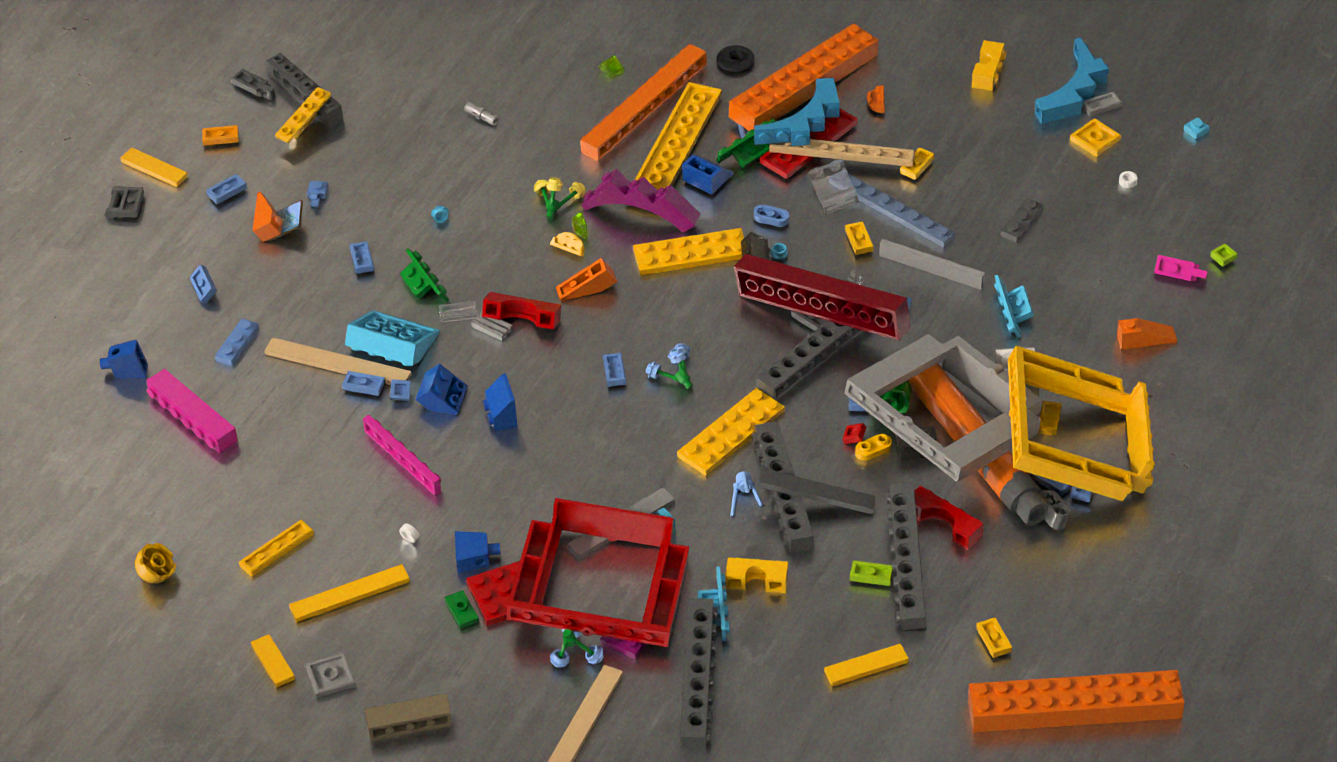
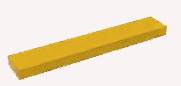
[289,564,410,623]

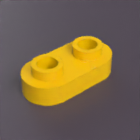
[855,434,892,461]

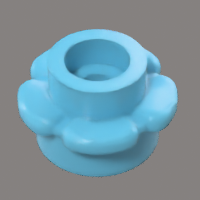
[431,206,449,223]
[770,243,788,260]

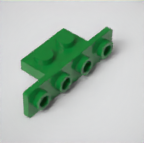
[716,119,776,168]
[399,248,450,302]

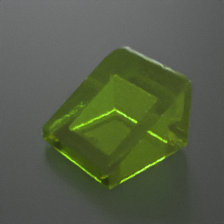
[598,55,624,78]
[572,212,588,239]

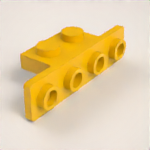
[275,87,331,143]

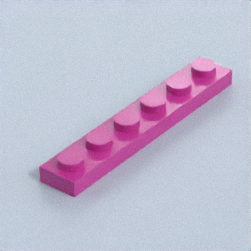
[363,415,441,496]

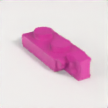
[1154,255,1208,281]

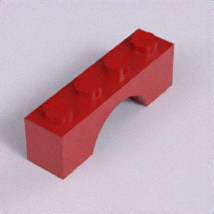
[482,292,562,330]
[914,485,984,550]

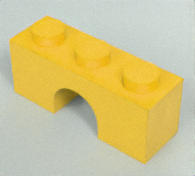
[972,40,1007,91]
[725,557,788,593]

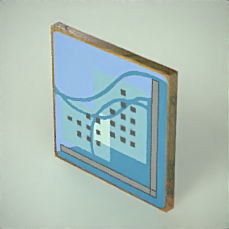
[269,200,303,241]

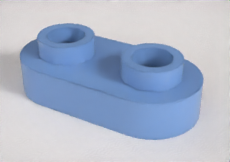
[753,205,789,227]

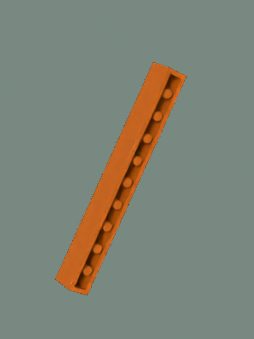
[580,44,707,161]

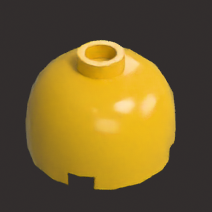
[134,543,176,584]

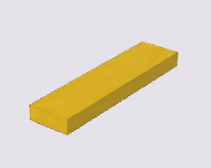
[120,147,188,187]
[239,520,314,577]
[824,643,909,687]

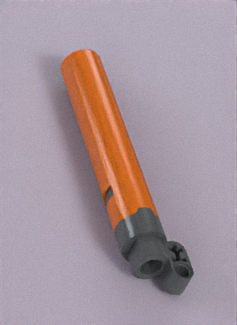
[909,363,1070,530]

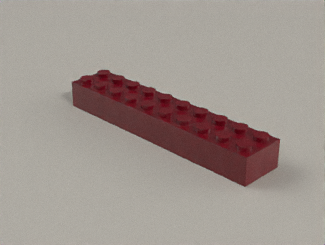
[734,254,911,341]

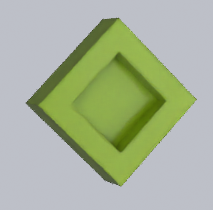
[1210,244,1238,267]

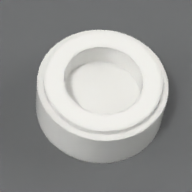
[1119,171,1138,188]
[399,524,420,543]

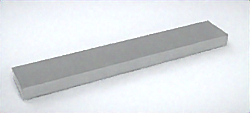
[879,239,985,290]
[567,488,675,559]

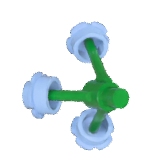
[646,343,693,390]
[550,629,604,668]

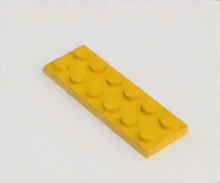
[633,228,749,276]
[677,388,785,476]

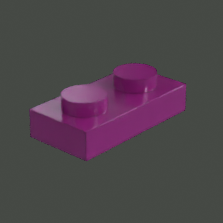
[600,636,646,659]

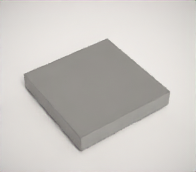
[305,652,356,699]

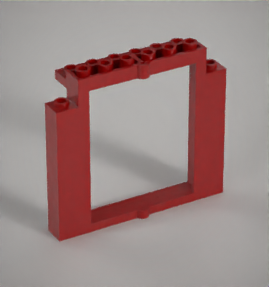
[507,498,689,647]

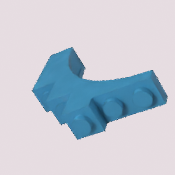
[1035,37,1109,124]
[754,78,840,146]

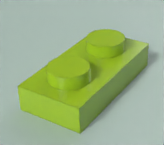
[850,560,893,586]

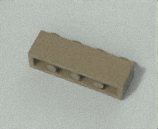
[364,693,452,741]

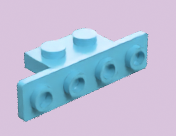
[994,275,1035,338]
[697,566,730,641]

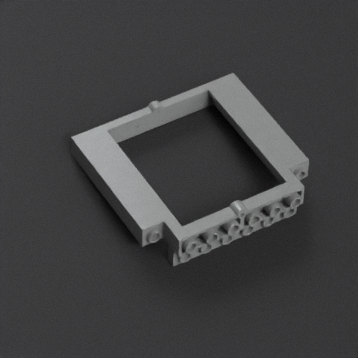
[845,334,1043,482]

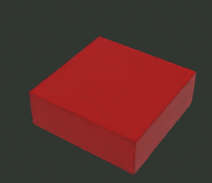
[842,423,866,444]

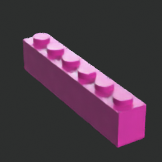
[146,368,238,453]

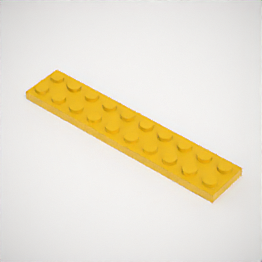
[635,82,722,190]

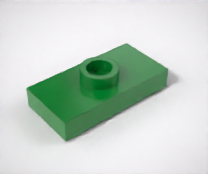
[444,590,479,629]

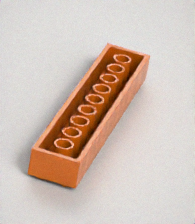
[729,23,879,131]
[968,670,1184,732]

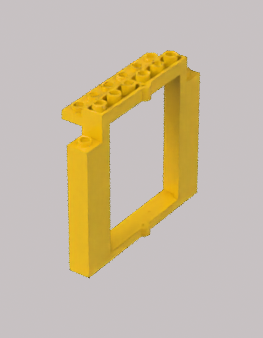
[1008,346,1155,501]

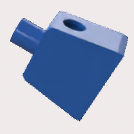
[100,340,148,378]
[455,531,501,573]

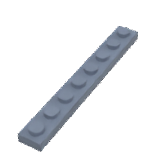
[829,169,955,248]

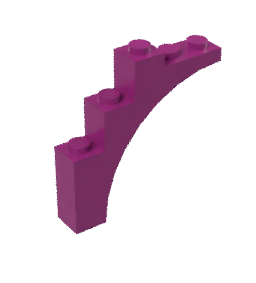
[581,169,701,232]

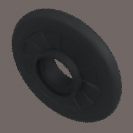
[716,45,755,72]

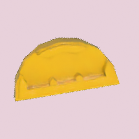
[550,232,585,257]

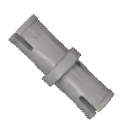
[464,101,499,126]

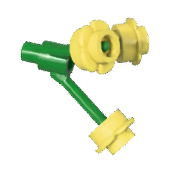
[534,177,586,219]

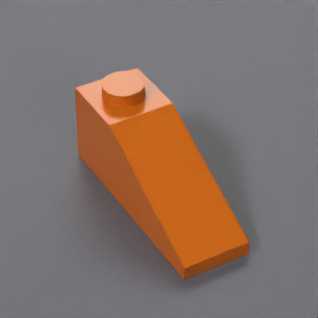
[252,192,283,242]
[556,258,617,301]
[1117,318,1177,350]

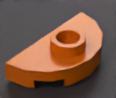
[867,85,884,113]

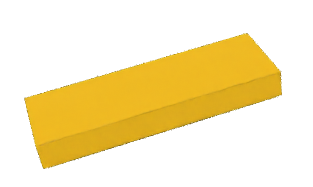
[251,634,295,688]

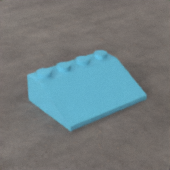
[345,310,440,366]

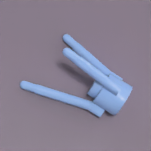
[731,471,763,517]

